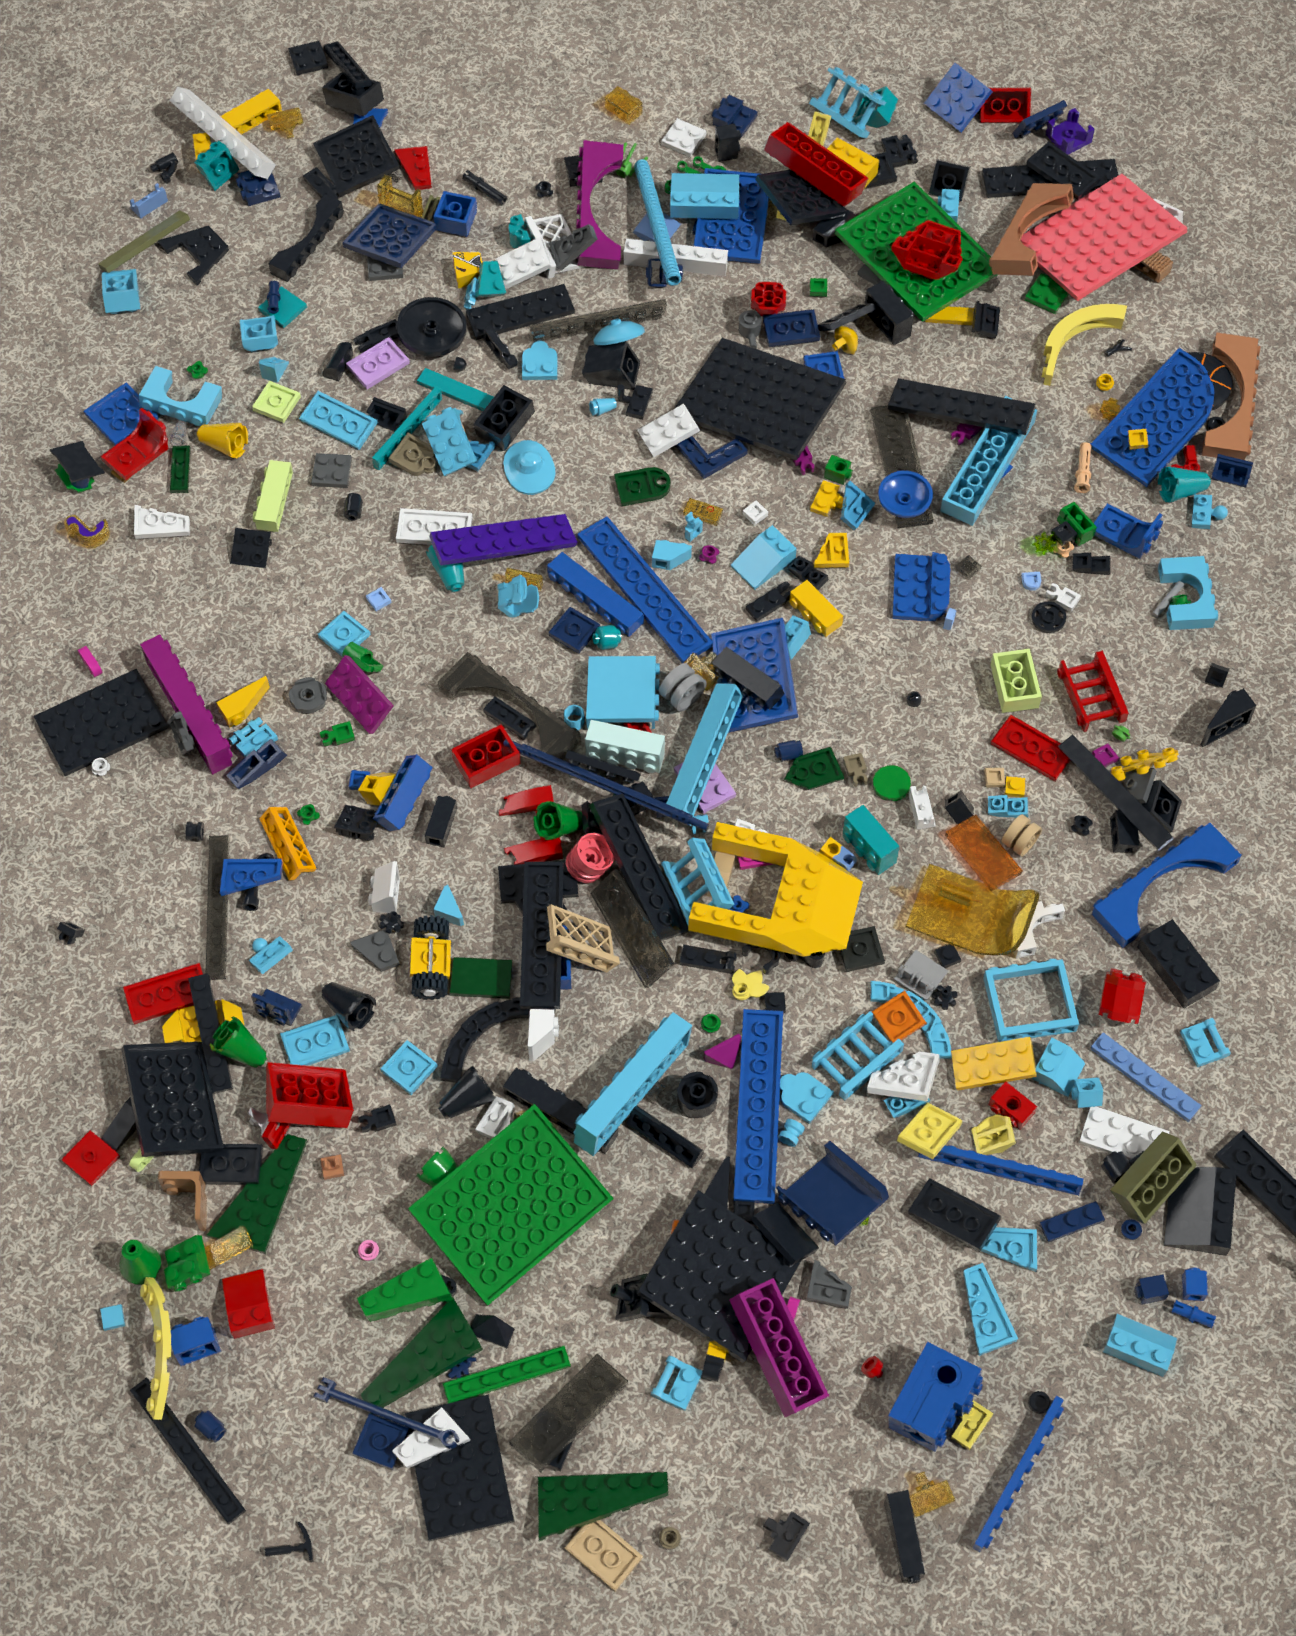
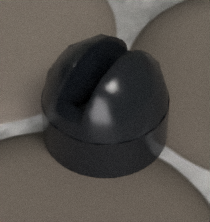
[453,356,467,371]
[906,691,922,707]

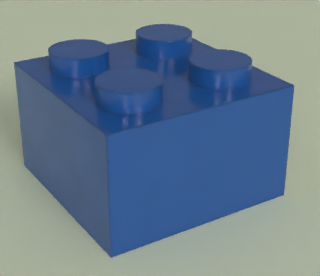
[434,191,477,237]
[170,1317,221,1366]

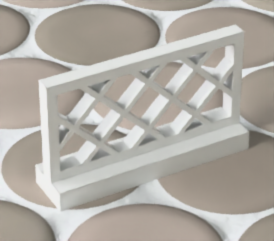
[523,214,586,279]

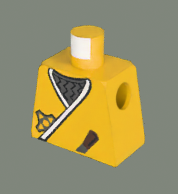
[453,252,492,288]

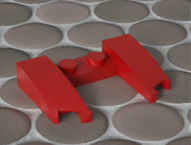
[499,785,563,865]

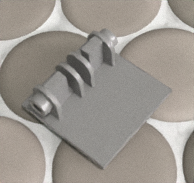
[894,950,948,1001]

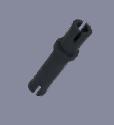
[462,170,508,206]

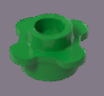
[187,361,208,379]
[1170,594,1191,605]
[297,804,320,825]

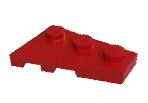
[394,146,432,190]

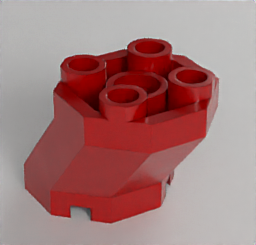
[751,281,787,317]
[1098,968,1146,1024]

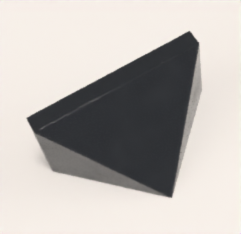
[471,1314,515,1348]

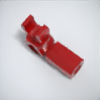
[1171,445,1200,471]

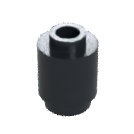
[343,493,363,521]

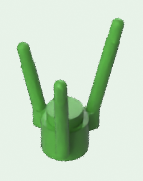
[616,142,648,178]

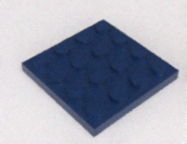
[343,203,437,268]

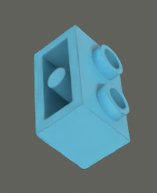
[937,189,959,223]

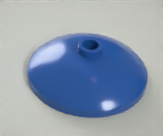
[878,471,933,518]

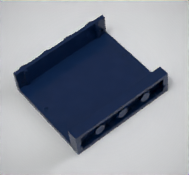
[776,1141,889,1246]

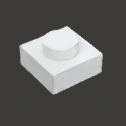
[743,501,768,526]

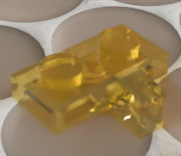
[267,107,304,139]
[684,651,719,691]
[910,1471,956,1518]

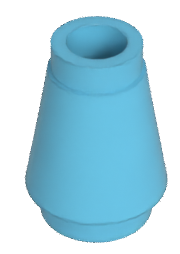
[589,398,617,416]

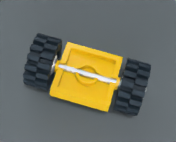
[409,915,451,1000]

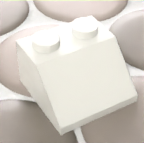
[368,861,400,913]
[528,1009,559,1061]

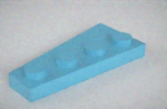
[963,1263,1018,1356]

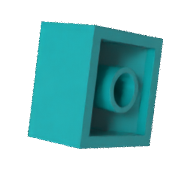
[852,86,898,128]

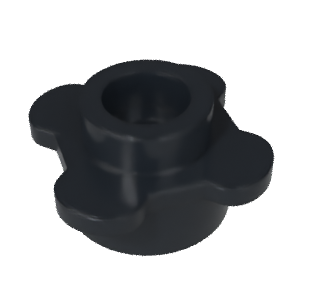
[535,181,553,198]
[1071,815,1093,836]

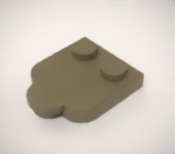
[389,433,437,476]

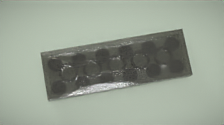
[590,869,674,988]
[509,1353,628,1473]

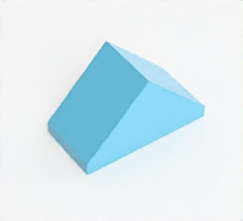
[259,357,289,383]
[434,885,464,926]

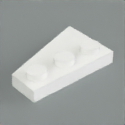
[134,505,190,539]

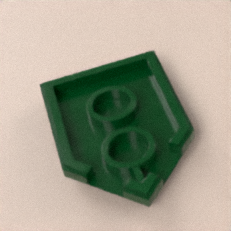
[784,746,844,790]

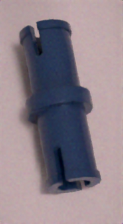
[267,280,281,314]

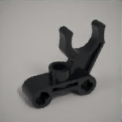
[742,944,825,975]

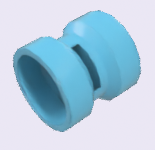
[778,1119,805,1147]

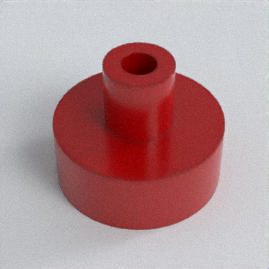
[861,1356,883,1378]

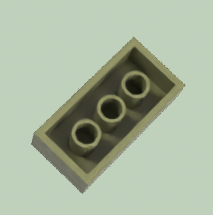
[1110,1131,1197,1224]

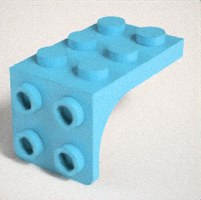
[422,407,477,476]

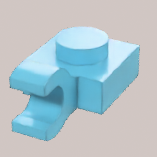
[685,512,703,542]

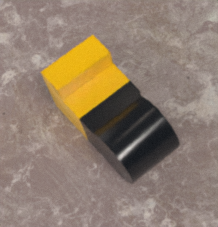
[701,1341,727,1382]

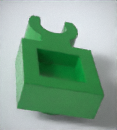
[320,721,355,746]

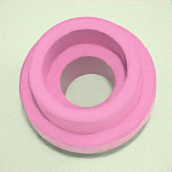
[358,1240,379,1261]

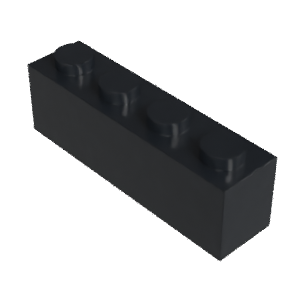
[712,647,785,710]

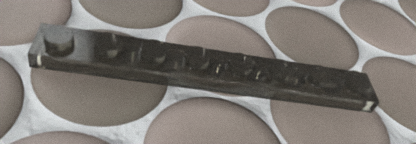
[205,835,230,980]

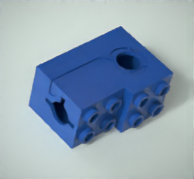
[888,1342,983,1452]

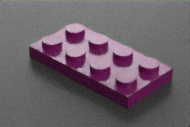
[325,656,394,734]

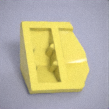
[972,1115,1016,1155]

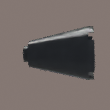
[322,982,376,1031]
[438,1066,496,1119]

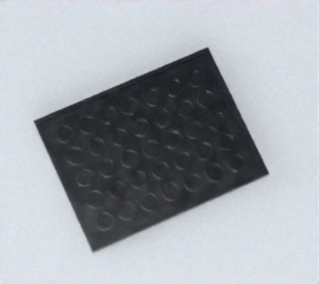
[674,338,846,460]

